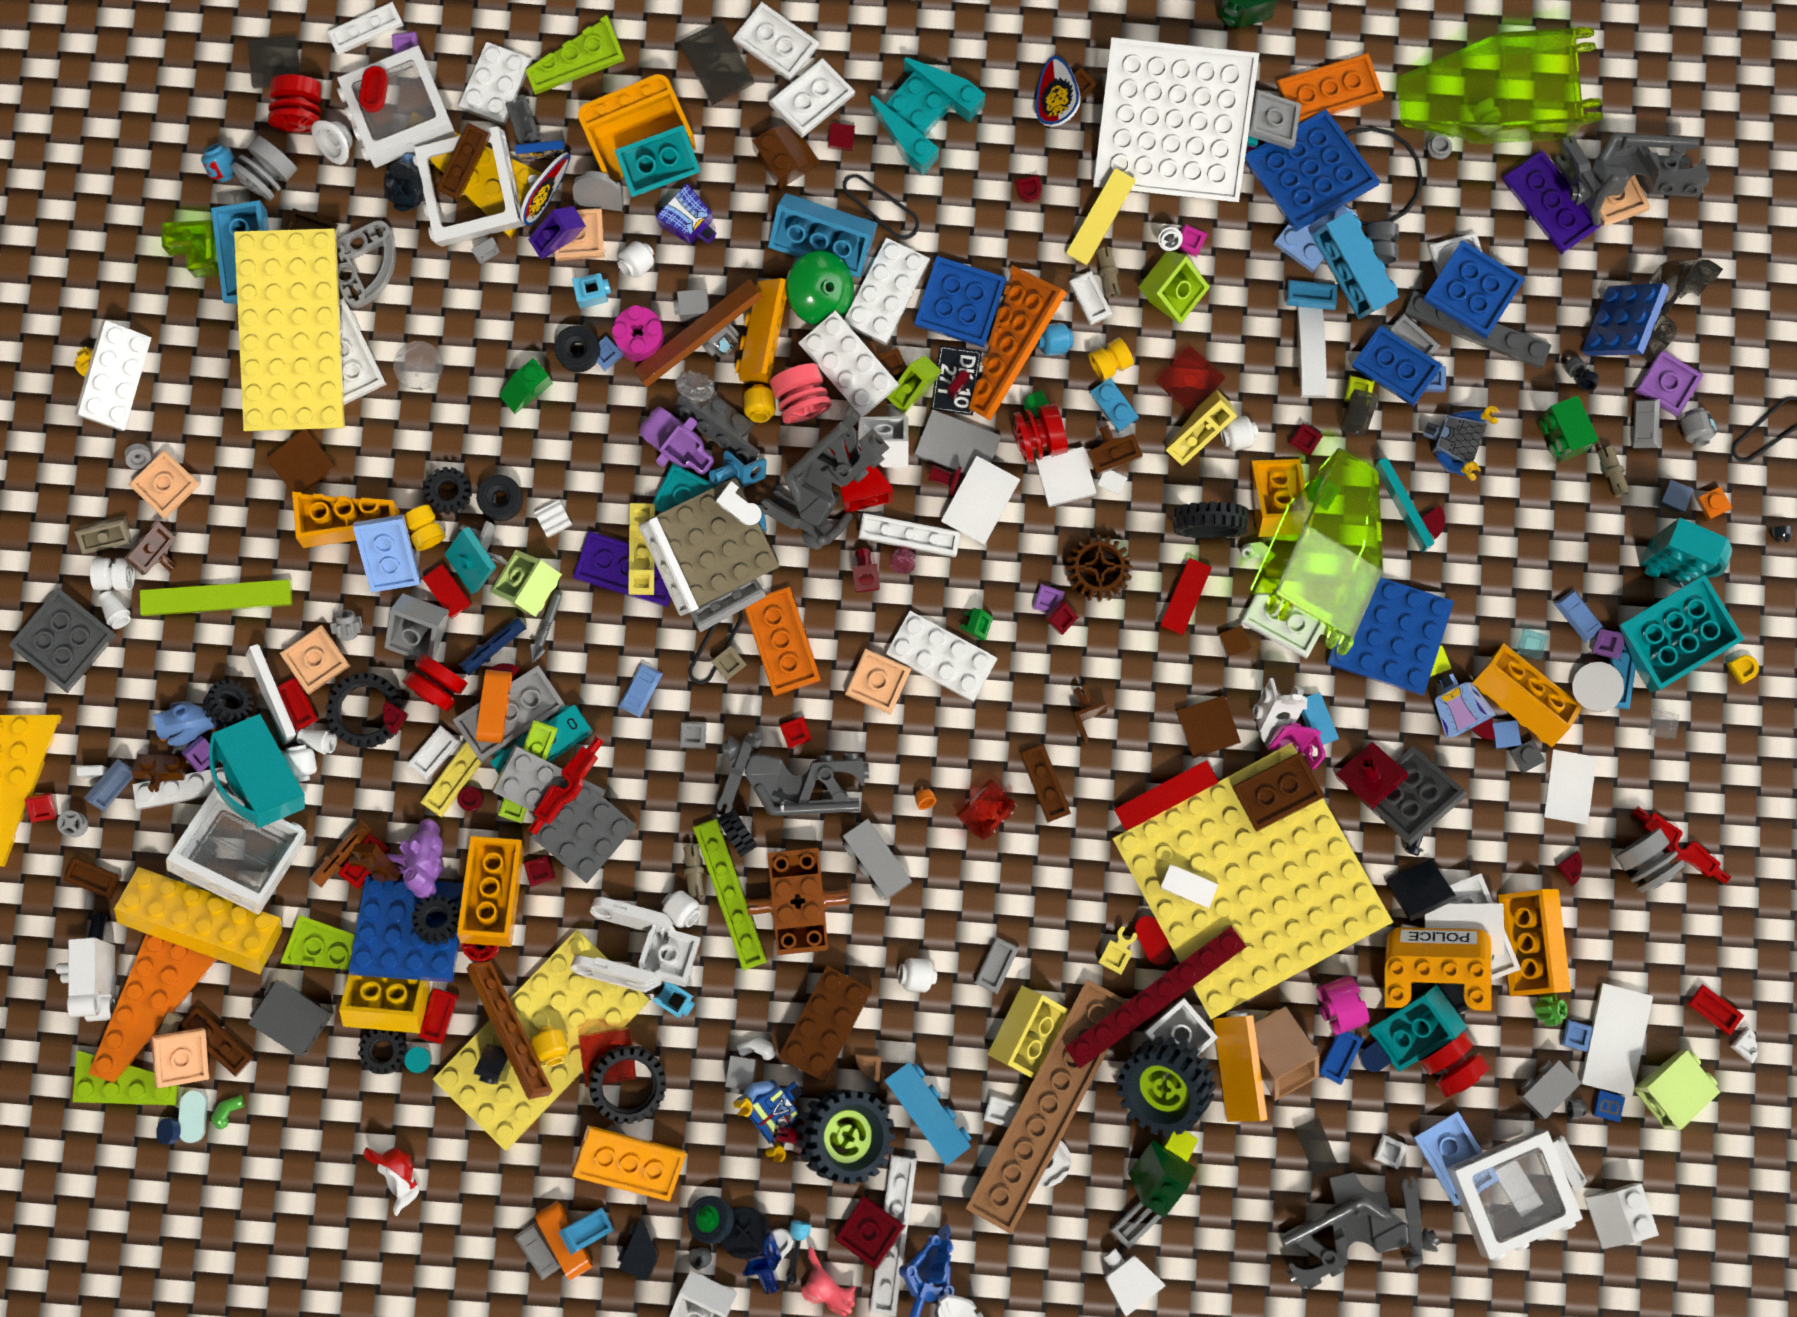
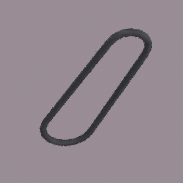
[843,174,920,240]
[1732,396,1797,463]

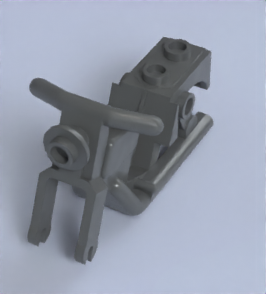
[1555,133,1710,226]
[759,412,890,550]
[717,731,869,816]
[1281,1176,1441,1289]

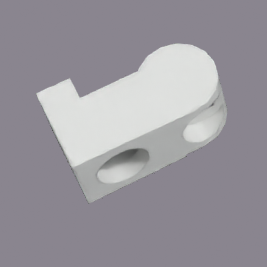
[715,481,761,526]

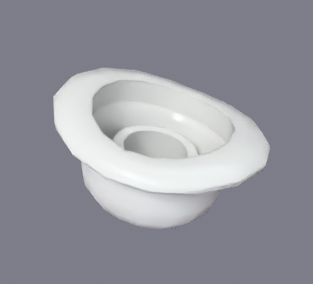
[311,120,353,165]

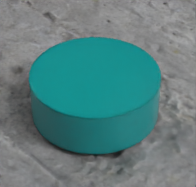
[405,1047,432,1073]

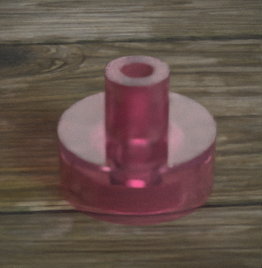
[890,547,916,574]

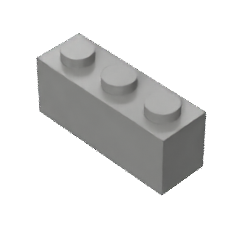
[842,819,912,900]

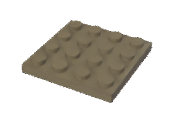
[646,477,780,607]

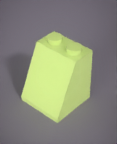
[1634,1050,1720,1130]

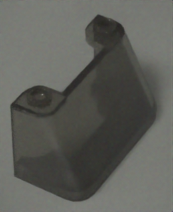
[1640,259,1723,363]

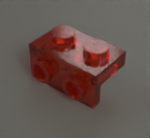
[955,779,1017,840]

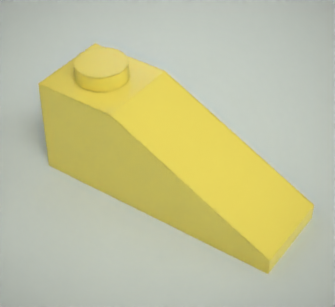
[1165,390,1237,466]

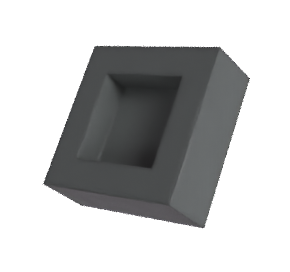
[1509,739,1545,774]

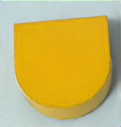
[1727,655,1759,685]

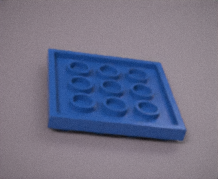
[1244,109,1380,232]
[1327,570,1454,696]
[349,876,464,983]

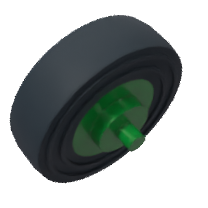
[688,1196,734,1244]

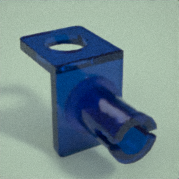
[742,1232,782,1295]

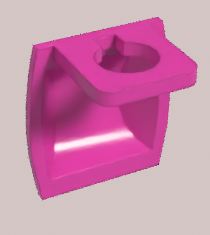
[1267,723,1326,769]

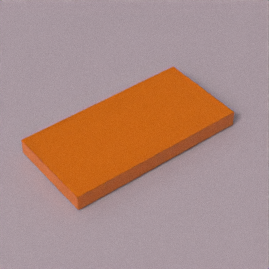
[1276,53,1384,124]
[744,586,821,696]

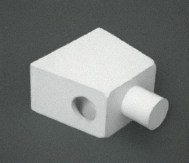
[1103,1248,1165,1316]

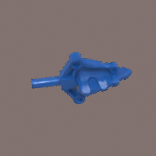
[899,1224,954,1317]

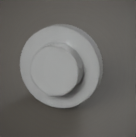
[1427,135,1452,160]

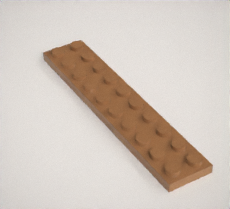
[965,979,1128,1234]

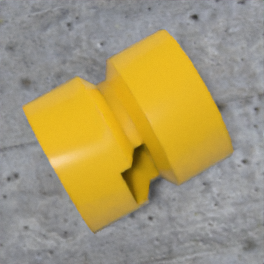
[1088,337,1134,381]
[404,505,446,551]

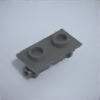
[505,95,541,145]

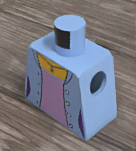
[1435,674,1496,738]

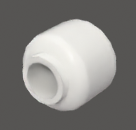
[617,241,654,278]
[1220,416,1259,451]
[282,745,317,782]
[662,890,700,928]
[898,958,937,993]

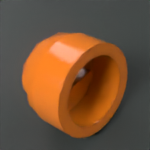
[915,788,937,810]

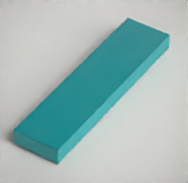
[1374,457,1435,552]

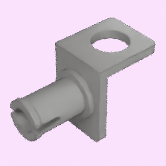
[457,521,507,565]

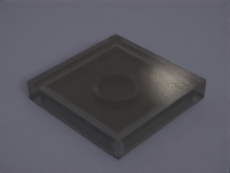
[248,35,301,89]

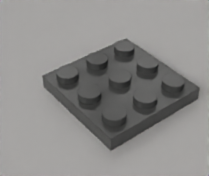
[8,588,117,693]
[1359,746,1467,846]
[529,781,637,884]

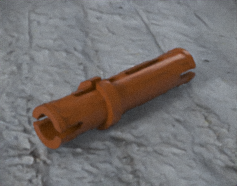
[309,819,372,888]

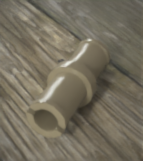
[1096,247,1121,298]
[1598,446,1631,498]
[683,845,705,898]

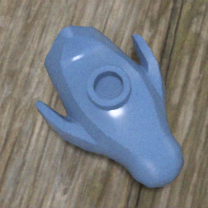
[153,701,220,746]

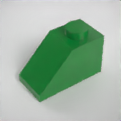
[499,358,553,414]

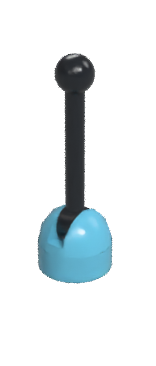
[787,1220,812,1285]

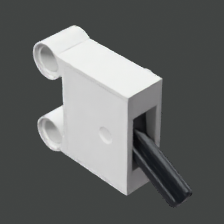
[55,912,116,1022]

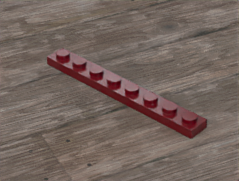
[1065,926,1247,1069]

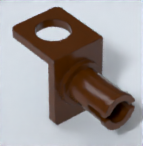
[1073,685,1107,746]

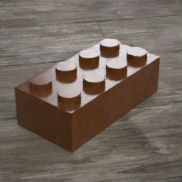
[778,966,873,1082]

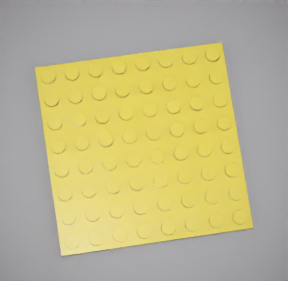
[1112,743,1393,1020]

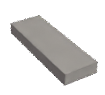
[690,579,766,632]

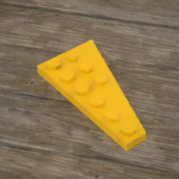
[404,113,542,239]
[0,715,62,867]

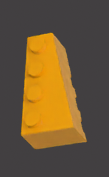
[292,492,400,548]

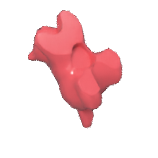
[801,1247,856,1317]

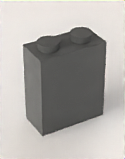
[248,980,334,1057]

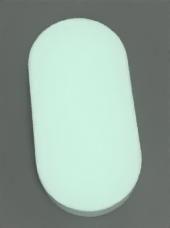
[178,1091,208,1143]

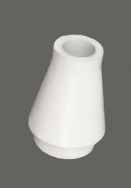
[1158,224,1183,251]
[98,591,131,629]
[297,729,337,755]

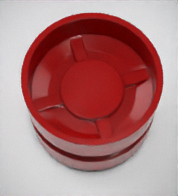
[1419,1031,1490,1098]

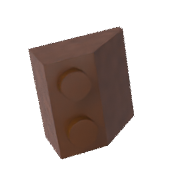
[752,125,820,189]

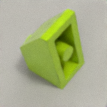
[886,355,942,414]

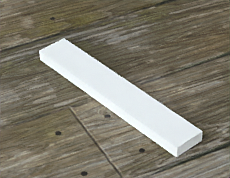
[870,1155,917,1316]

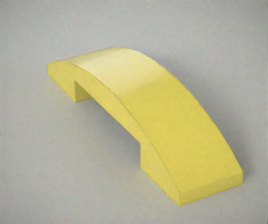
[629,503,655,595]

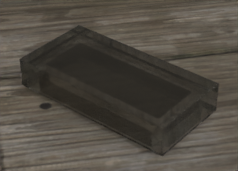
[1294,1118,1339,1176]

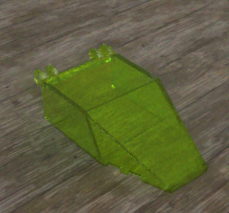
[1397,27,1603,144]
[1250,448,1383,656]

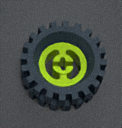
[1116,1036,1216,1136]
[796,1089,895,1184]

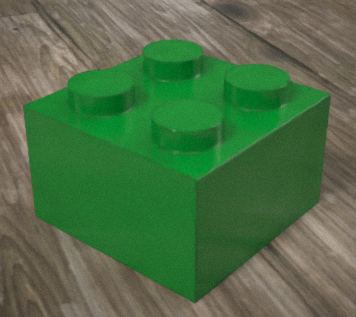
[1539,395,1599,463]

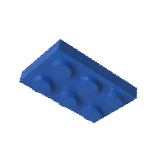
[1352,325,1442,407]

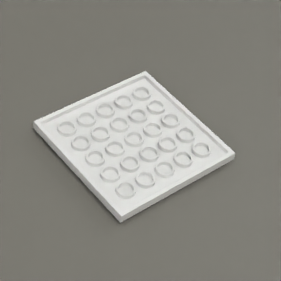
[1093,37,1259,202]

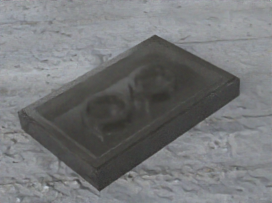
[678,20,755,105]

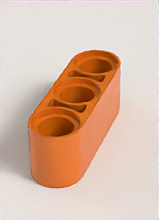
[476,669,512,744]
[534,1201,593,1281]

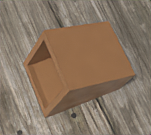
[1254,1006,1319,1101]

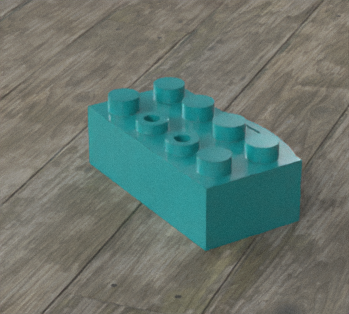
[1640,518,1732,588]
[209,714,305,829]

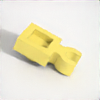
[1098,926,1137,975]

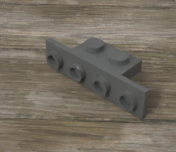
[673,394,761,465]

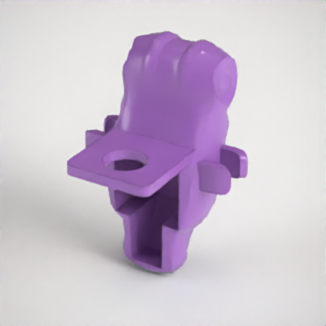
[638,406,714,474]
[385,819,443,900]

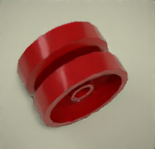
[401,652,468,712]

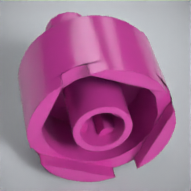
[612,305,664,362]
[1315,976,1369,1036]

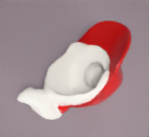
[363,1147,419,1216]

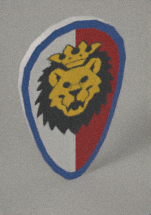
[1036,55,1081,127]
[520,152,571,226]

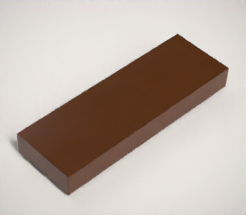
[436,123,491,201]
[1019,744,1071,823]
[179,1006,254,1077]

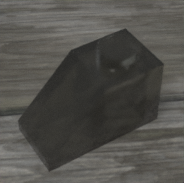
[1340,389,1379,437]

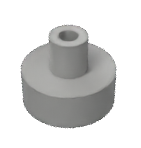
[124,443,151,470]

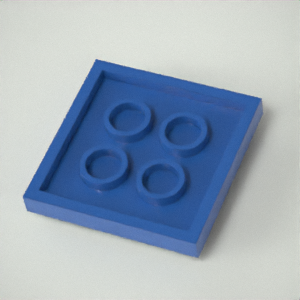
[1423,240,1525,339]
[914,256,1007,348]
[1582,283,1669,356]

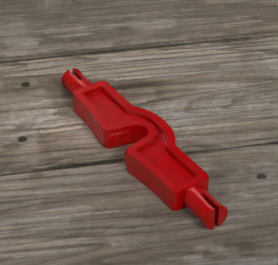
[527,736,604,835]
[1632,806,1731,885]

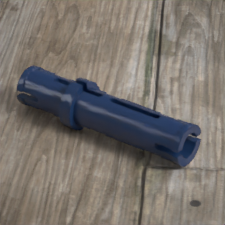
[458,616,527,676]

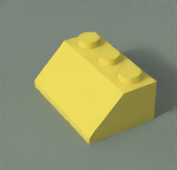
[987,986,1070,1079]

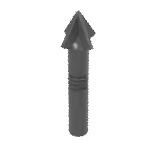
[530,593,562,663]

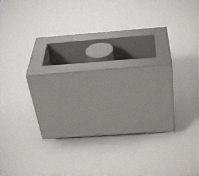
[1518,1060,1581,1119]

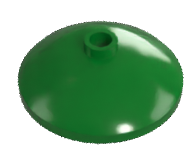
[786,251,854,325]

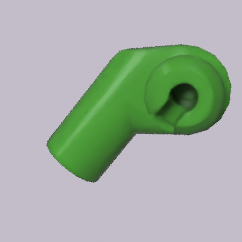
[211,1095,245,1129]

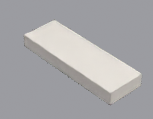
[327,2,404,55]

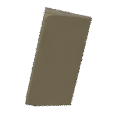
[74,515,132,555]

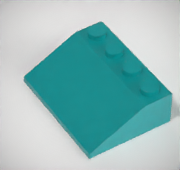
[1619,574,1745,692]

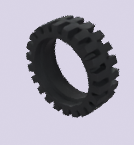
[1173,502,1248,539]
[326,672,404,748]
[588,1044,667,1124]

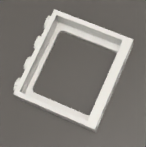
[413,126,525,247]

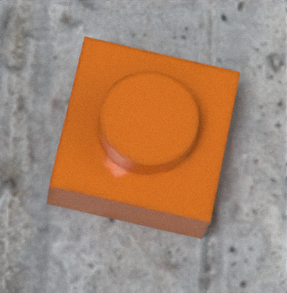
[1696,486,1732,521]

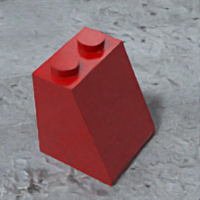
[831,440,893,513]

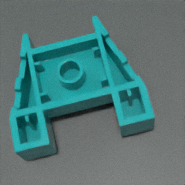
[870,57,986,176]

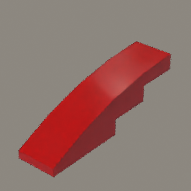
[1114,760,1219,831]

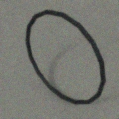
[1345,127,1423,226]

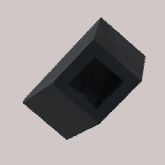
[473,1044,511,1085]
[617,1218,660,1281]

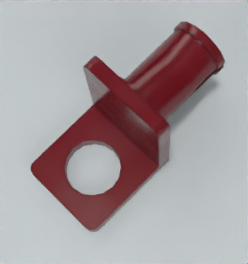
[928,465,965,498]
[852,548,880,593]
[772,1119,805,1156]

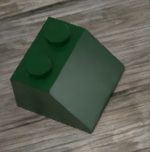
[1218,0,1278,29]
[1128,1140,1197,1218]

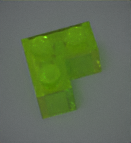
[161,220,219,278]

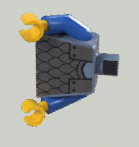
[1423,406,1500,481]

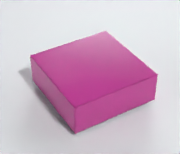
[1177,224,1207,258]

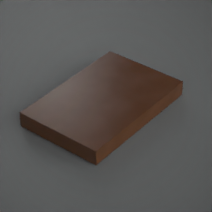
[1232,752,1325,832]

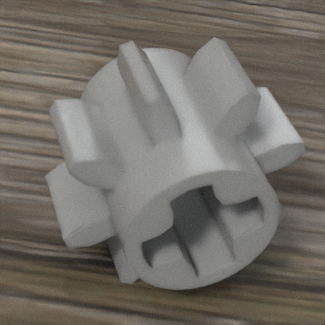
[330,610,363,641]

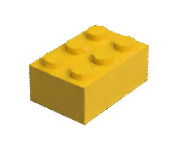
[339,973,430,1033]

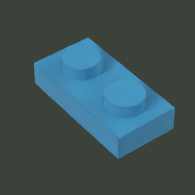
[1090,378,1139,433]

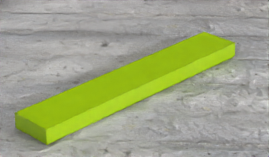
[140,579,292,616]
[693,819,767,971]

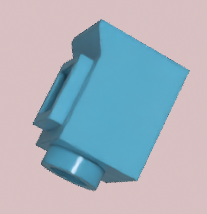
[572,273,611,309]
[653,982,695,1018]

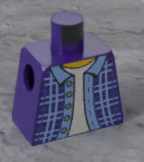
[655,183,717,244]

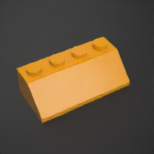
[735,278,787,387]
[1473,643,1582,747]
[1498,889,1571,997]

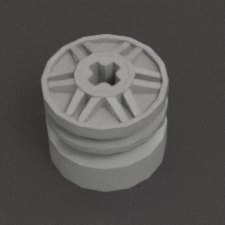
[230,135,297,201]
[1615,828,1686,893]

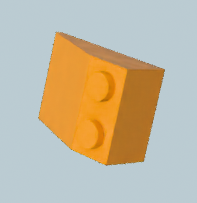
[1251,459,1312,537]

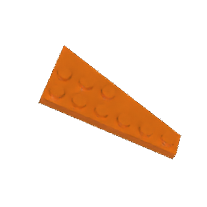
[969,265,1067,421]
[88,934,218,1083]

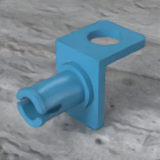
[709,450,767,488]

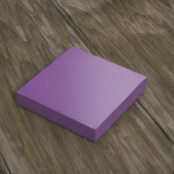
[1634,349,1704,417]

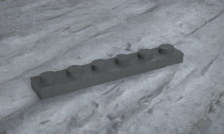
[1404,291,1552,369]

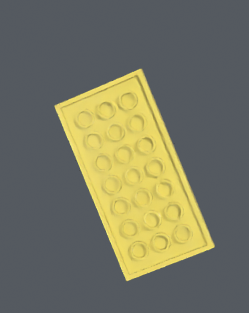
[234,229,345,431]
[433,929,650,1151]

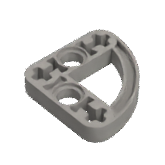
[336,221,396,308]

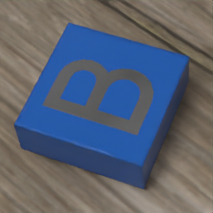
[1592,1090,1625,1122]

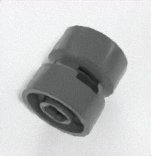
[1367,221,1399,264]

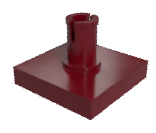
[1335,742,1409,810]

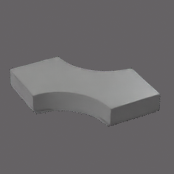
[1328,1172,1391,1211]

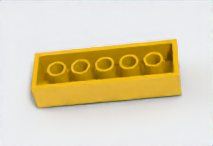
[114,867,282,974]

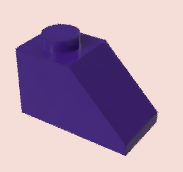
[528,206,586,259]

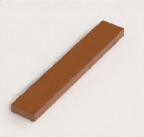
[634,279,763,388]
[466,961,553,1100]

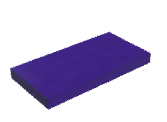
[1502,150,1602,255]
[573,531,671,608]

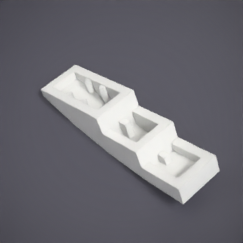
[1297,307,1327,398]

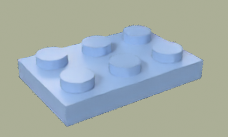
[1274,205,1358,273]
[353,514,421,593]
[1412,1111,1499,1206]

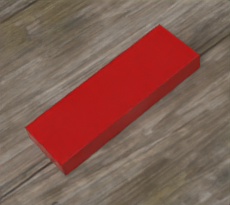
[1160,558,1212,636]

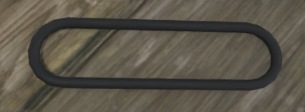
[688,611,743,685]

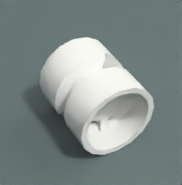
[90,558,135,590]

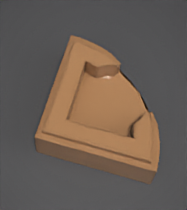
[856,1055,881,1082]

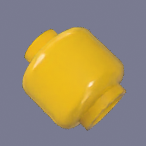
[743,384,776,423]
[531,1026,568,1067]

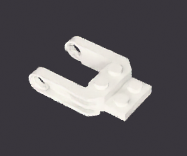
[570,897,701,993]

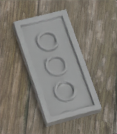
[453,665,566,763]
[491,745,606,812]

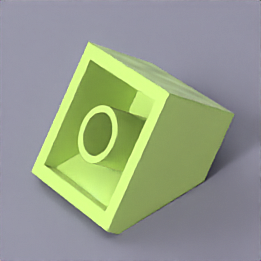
[490,550,562,617]

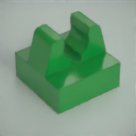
[960,608,993,641]

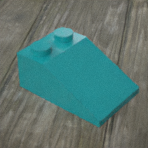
[614,125,701,197]
[1369,984,1467,1072]

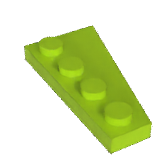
[525,15,625,95]
[281,915,355,970]
[73,1050,180,1105]

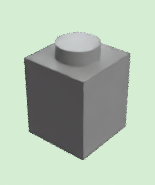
[673,289,710,322]
[725,1056,757,1095]

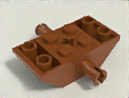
[747,848,850,956]

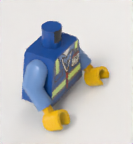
[733,1080,803,1162]

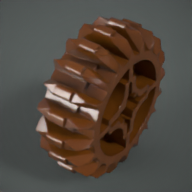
[1065,535,1133,602]

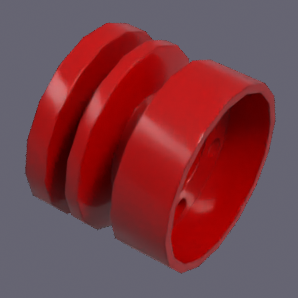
[268,74,322,133]
[1013,402,1068,464]

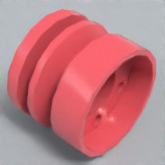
[769,363,832,424]

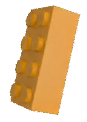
[457,836,524,947]

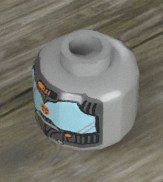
[702,323,739,357]
[1680,408,1717,447]

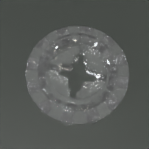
[675,370,715,401]

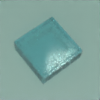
[1516,628,1549,661]

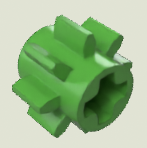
[1535,994,1567,1026]

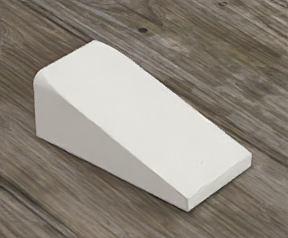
[1161,864,1218,908]

